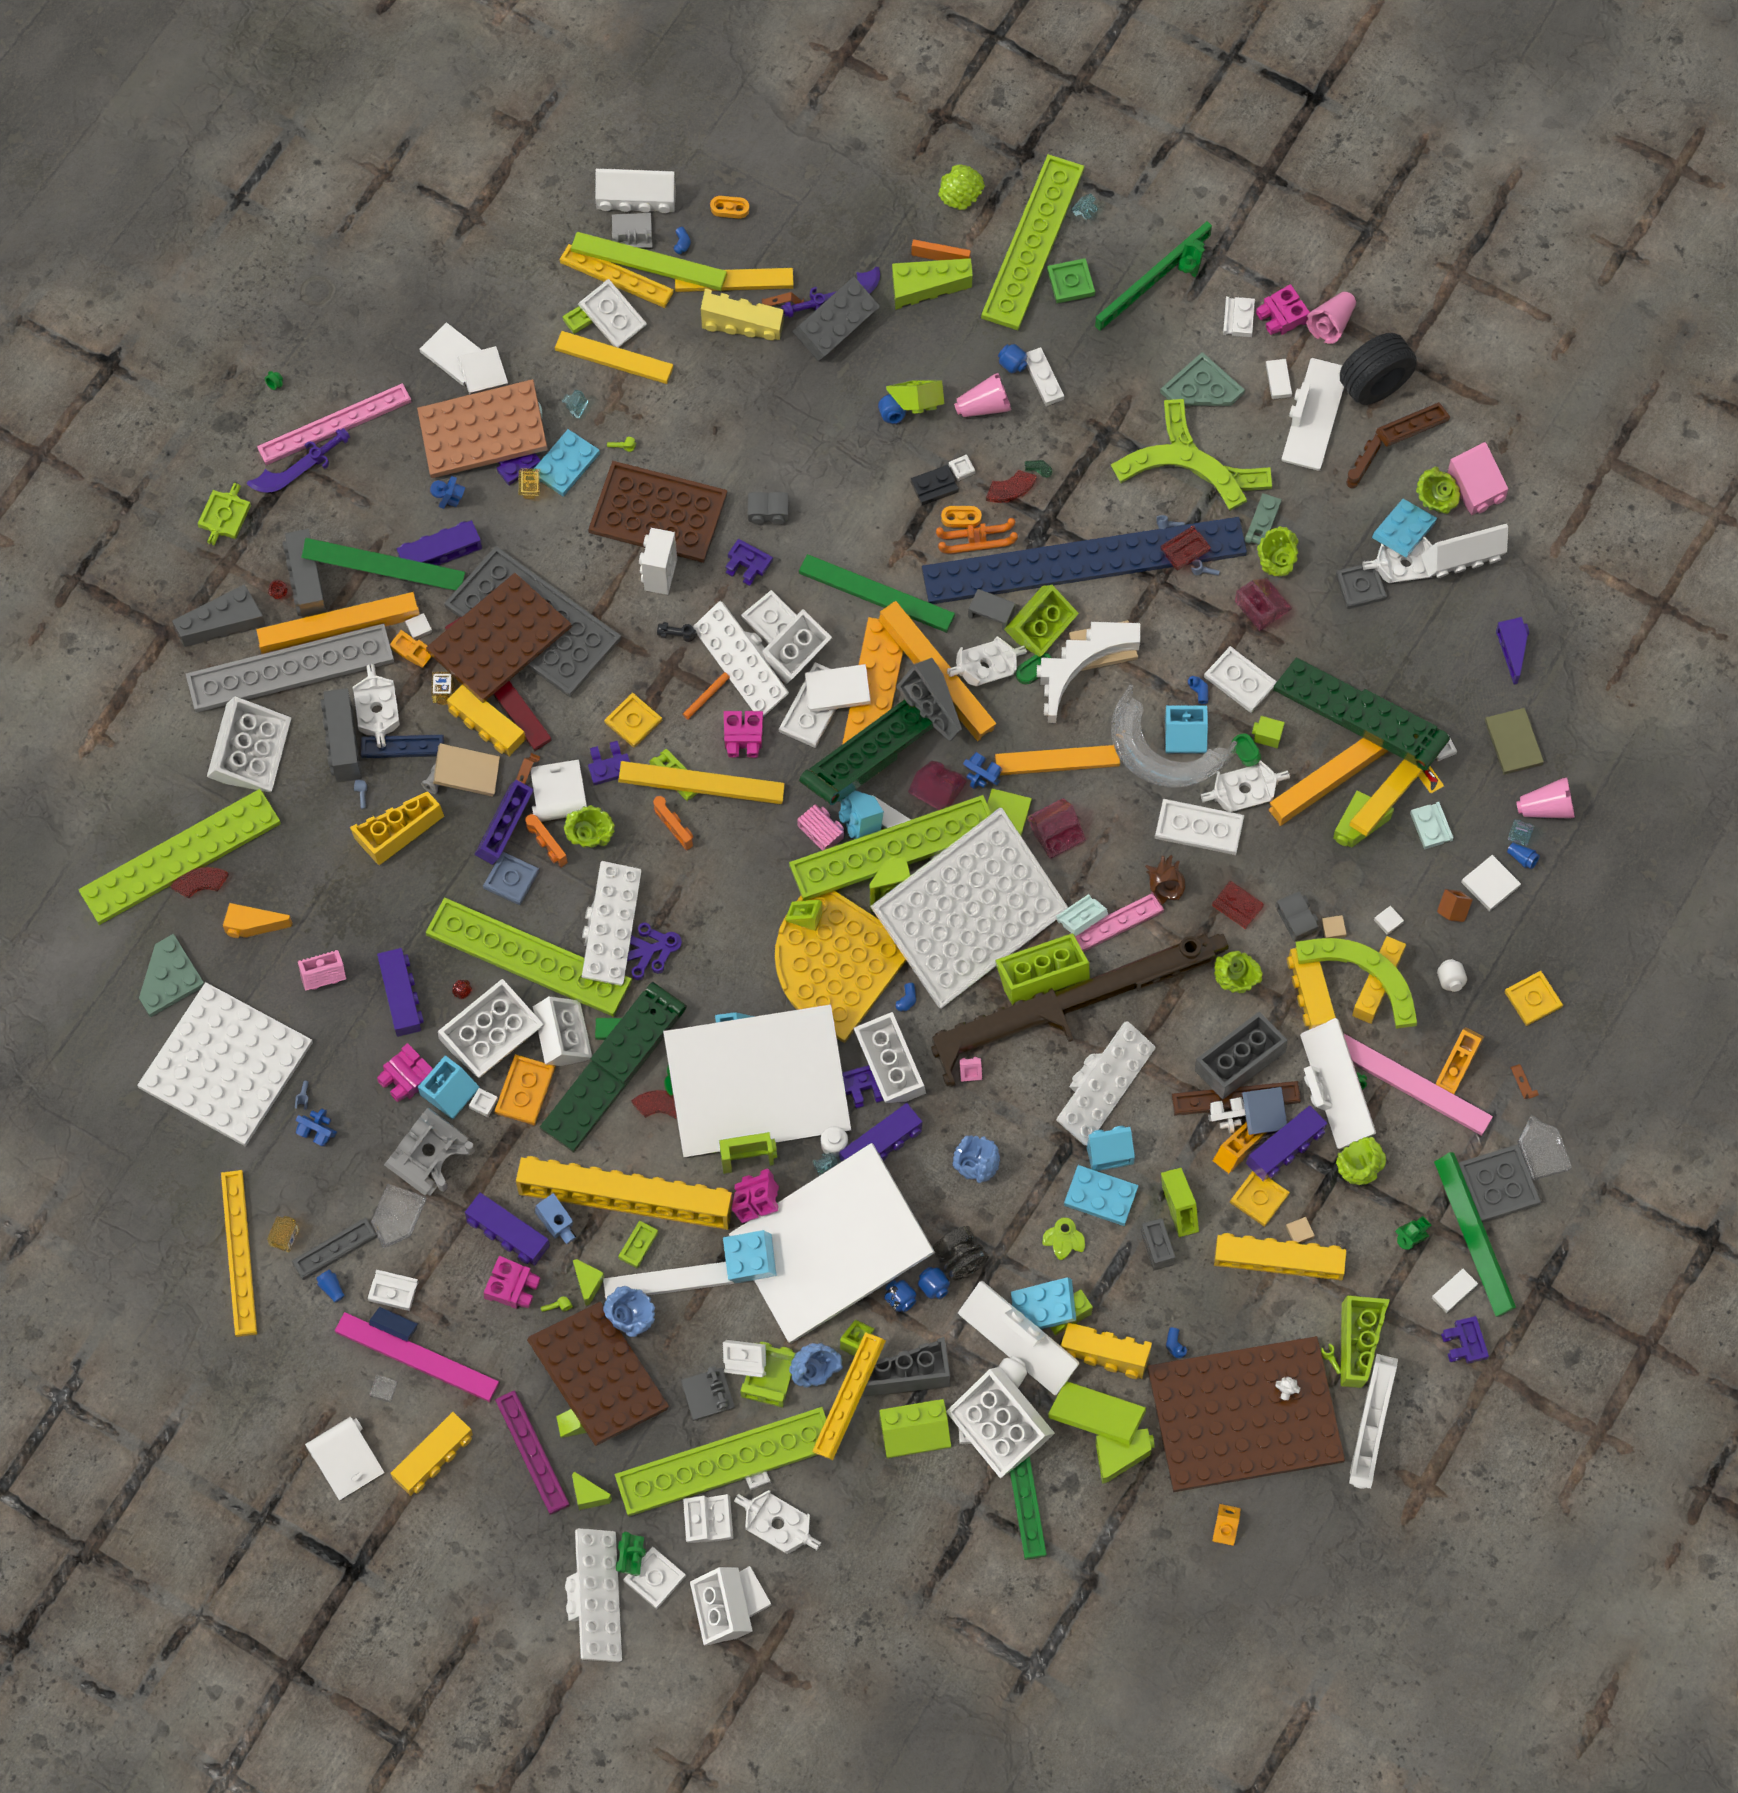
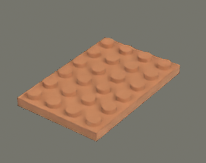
[417,379,548,478]

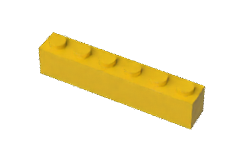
[1214,1233,1346,1280]

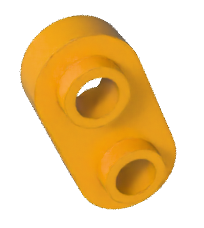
[710,196,749,219]
[941,506,982,528]

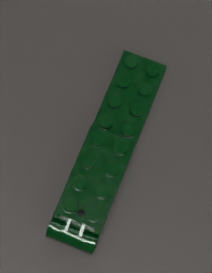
[1274,657,1450,770]
[799,699,933,805]
[540,982,687,1153]

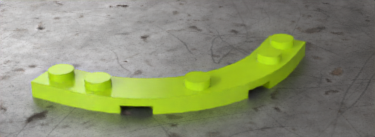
[1164,399,1272,491]
[1111,444,1247,511]
[1296,938,1417,1029]

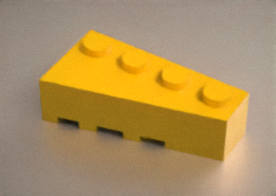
[350,791,444,865]
[1061,1323,1152,1379]

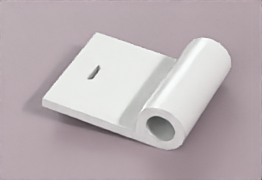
[530,760,586,822]
[305,1417,384,1500]

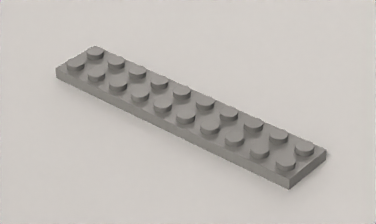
[186,624,394,713]

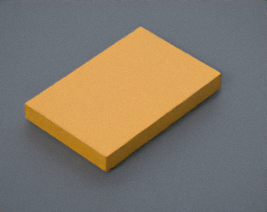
[494,1054,555,1125]

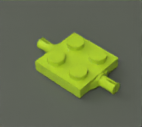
[198,483,251,545]

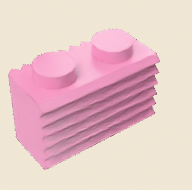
[797,804,844,851]
[298,950,346,991]

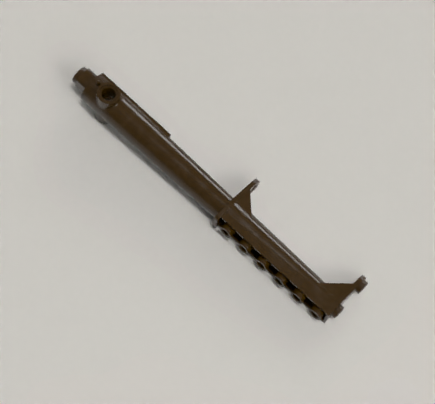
[931,934,1229,1087]

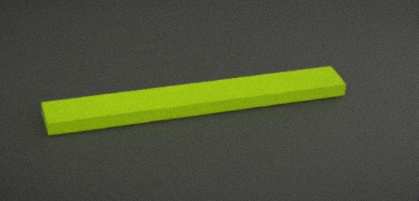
[571,232,727,291]

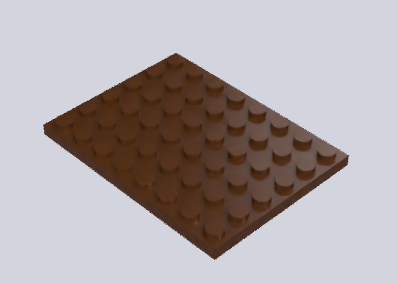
[1147,1336,1345,1492]

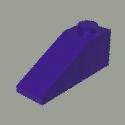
[1496,617,1529,685]

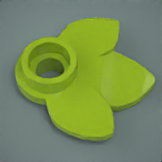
[1042,1217,1085,1260]

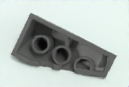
[896,658,962,741]

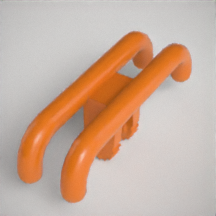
[936,518,1018,554]

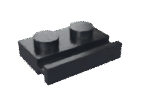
[911,465,959,506]

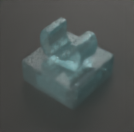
[1071,194,1098,219]
[562,390,589,419]
[1508,819,1534,846]
[813,1153,838,1176]

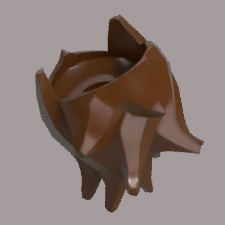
[1145,855,1185,905]

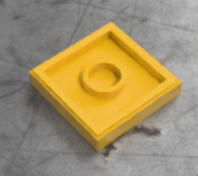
[604,693,662,748]
[1504,971,1563,1026]
[1230,1171,1290,1227]

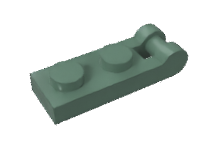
[1245,493,1282,545]

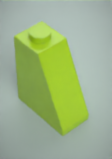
[1333,791,1394,848]
[1161,1168,1199,1237]
[1095,1428,1155,1484]

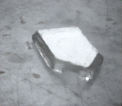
[1517,1115,1572,1180]
[371,1184,427,1249]

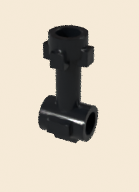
[657,622,696,642]

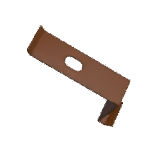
[762,292,804,306]
[516,753,540,784]
[1510,1064,1539,1099]

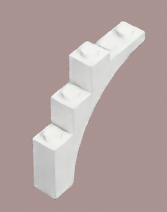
[1037,622,1140,723]
[1349,1354,1398,1489]

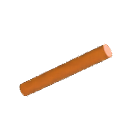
[682,672,730,720]

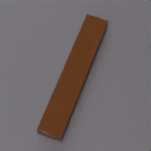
[1172,1081,1301,1116]

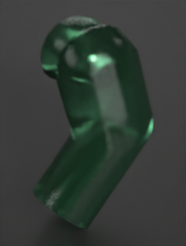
[1025,460,1052,478]

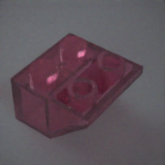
[1235,578,1292,631]
[908,761,967,810]
[1028,798,1086,859]

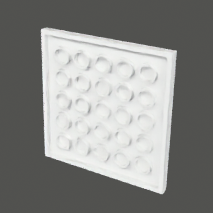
[137,982,313,1147]

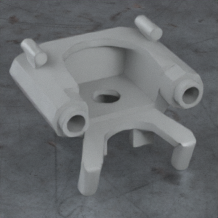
[384,1108,475,1196]

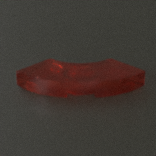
[986,470,1037,503]
[170,867,229,899]
[631,1090,677,1119]

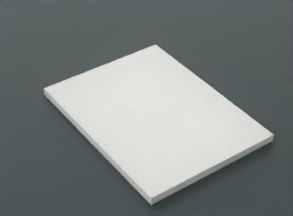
[870,808,1068,1008]
[663,1005,851,1157]
[729,1143,935,1344]

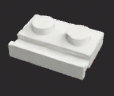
[1223,296,1255,337]
[368,1270,418,1311]
[723,1340,766,1377]

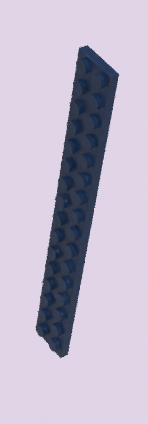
[922,517,1247,604]

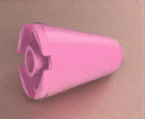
[1306,292,1356,344]
[954,373,1011,417]
[1517,778,1575,819]

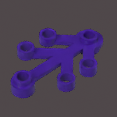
[627,923,682,980]

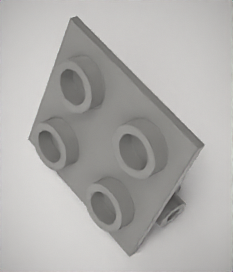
[612,213,652,248]

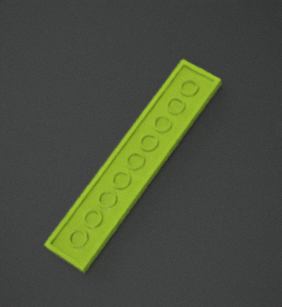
[981,154,1084,330]
[78,789,281,925]
[789,795,991,901]
[426,897,632,1017]
[615,1407,826,1517]

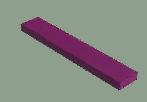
[495,1390,570,1515]

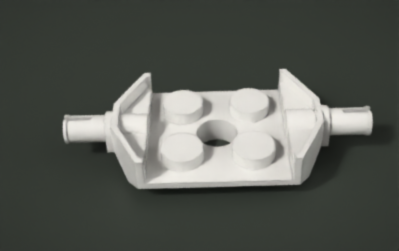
[1362,537,1433,583]
[947,636,1027,686]
[353,664,400,748]
[1201,760,1290,812]
[734,1490,821,1554]

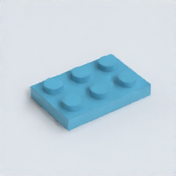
[531,429,600,497]
[1372,499,1437,558]
[1064,1165,1138,1226]
[1011,1277,1076,1329]

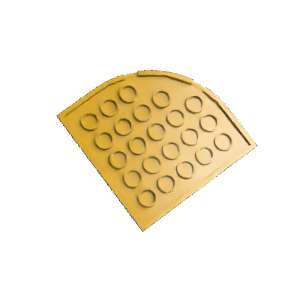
[775,891,907,1043]

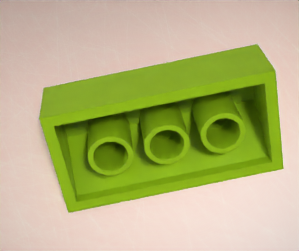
[995,933,1090,1005]

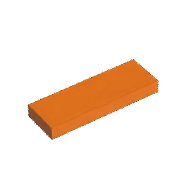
[911,240,971,261]

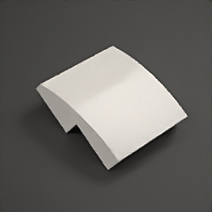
[683,1494,733,1543]

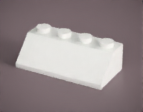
[595,169,676,213]
[1421,524,1508,578]
[854,1012,926,1103]

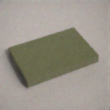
[1485,708,1544,775]

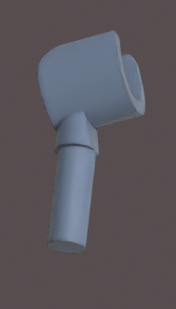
[1156,515,1185,529]
[1191,560,1220,576]
[354,780,367,809]
[295,1081,309,1110]

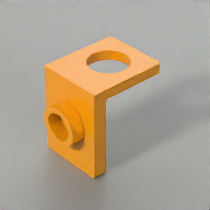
[1212,1504,1241,1546]

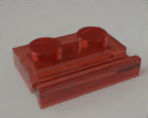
[1160,525,1211,571]
[1212,881,1264,929]

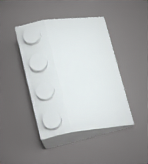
[207,696,291,792]
[438,979,544,1078]
[946,1367,1055,1478]

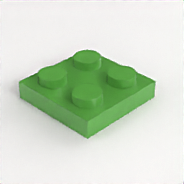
[1047,258,1095,304]

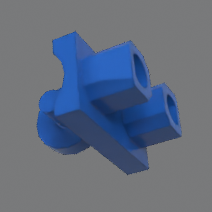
[430,476,465,509]
[963,752,1002,789]
[296,1108,337,1146]

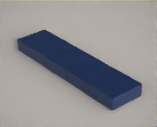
[361,735,444,758]

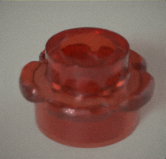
[268,580,288,599]
[452,980,472,999]

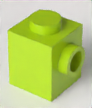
[1252,716,1285,748]

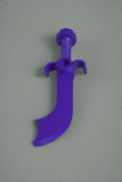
[781,267,880,318]
[247,428,350,492]

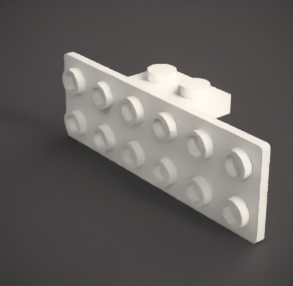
[1282,358,1344,471]
[693,601,789,717]
[582,861,641,986]
[1300,1018,1376,1149]
[1056,1021,1155,1145]
[958,1281,1079,1395]
[565,1528,622,1662]

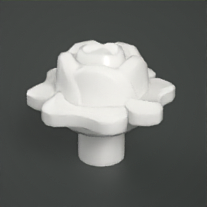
[1276,1377,1300,1400]

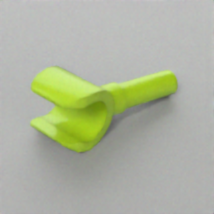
[607,437,636,452]
[541,1296,573,1312]
[1321,1344,1341,1374]

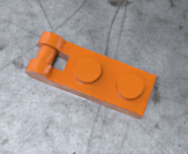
[653,796,693,851]
[526,814,568,867]

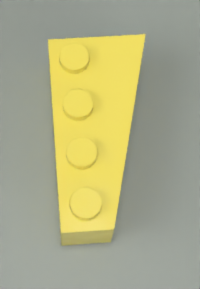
[701,289,784,340]

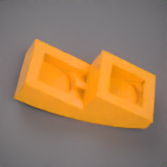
[390,630,432,668]

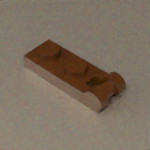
[1346,434,1382,488]

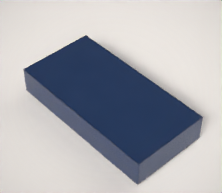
[369,1307,418,1342]

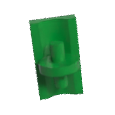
[1178,239,1205,277]
[1395,1216,1432,1250]
[616,1532,646,1576]

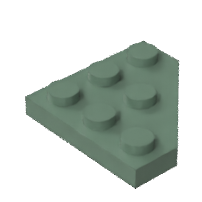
[1160,352,1245,406]
[139,934,204,1017]

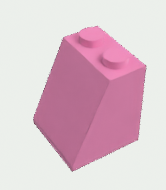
[1448,442,1508,515]

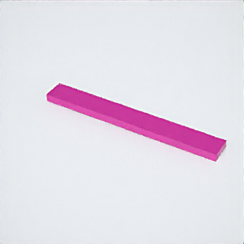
[335,1312,499,1402]

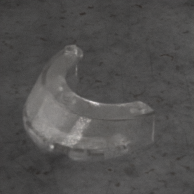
[1111,684,1237,787]

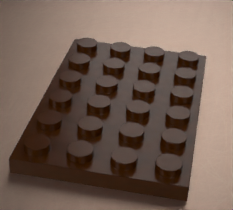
[588,460,728,563]
[426,573,571,703]
[527,1301,669,1446]

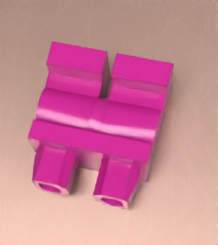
[1256,284,1310,335]
[724,711,764,758]
[377,1043,433,1102]
[732,1169,779,1223]
[484,1256,540,1309]

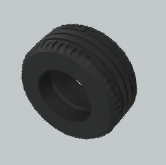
[1340,333,1417,405]

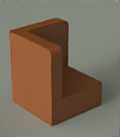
[1437,889,1473,922]

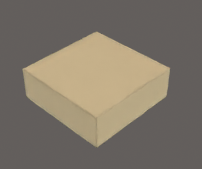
[1321,915,1347,938]
[1286,1217,1315,1244]

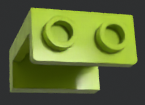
[719,1132,777,1174]
[740,1342,796,1408]

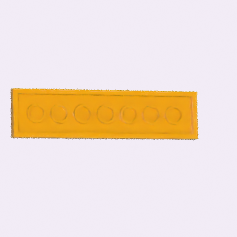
[842,617,903,744]

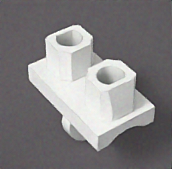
[1208,1097,1246,1134]

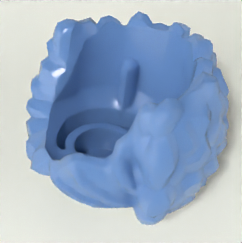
[953,1135,1000,1183]
[603,1286,655,1337]
[789,1343,843,1388]

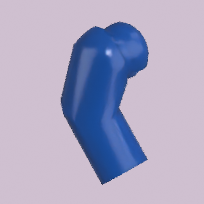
[674,227,691,255]
[1188,676,1208,704]
[895,983,916,1012]
[1166,1327,1187,1358]

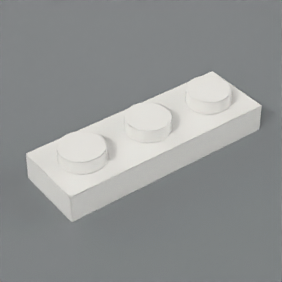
[1026,347,1064,406]

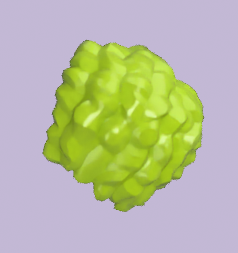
[938,164,985,211]
[1416,466,1460,514]
[1257,526,1299,577]
[564,805,615,848]
[1214,951,1263,993]
[1336,1137,1386,1185]

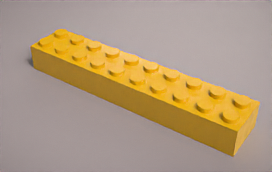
[516,1156,733,1230]

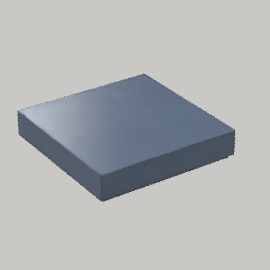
[483,851,539,905]
[1242,1087,1287,1135]

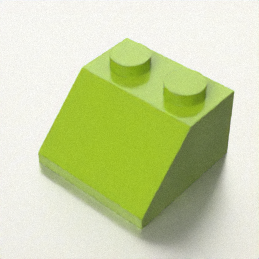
[886,380,944,413]

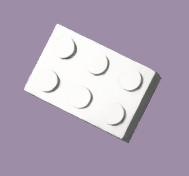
[639,528,677,595]

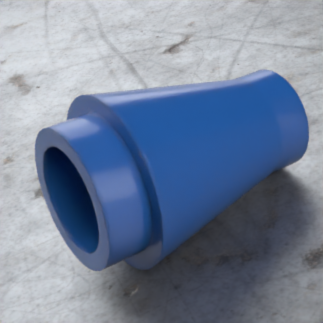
[1507,842,1540,869]
[316,1270,345,1303]

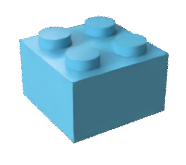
[723,1230,777,1283]

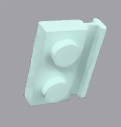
[1410,802,1453,850]
[1056,894,1108,936]

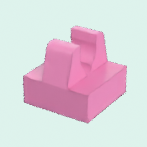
[960,1057,982,1082]

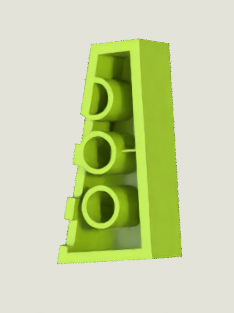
[892,258,973,310]
[1341,1296,1390,1388]

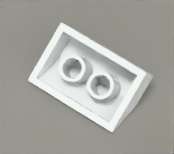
[762,609,832,684]
[533,997,592,1066]
[690,1567,752,1645]

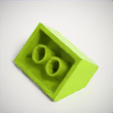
[1004,585,1079,657]
[869,856,910,912]
[879,1399,951,1458]

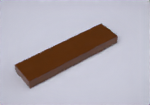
[1376,402,1450,447]

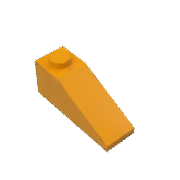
[223,903,292,938]
[1436,1027,1484,1094]
[1212,1122,1267,1174]

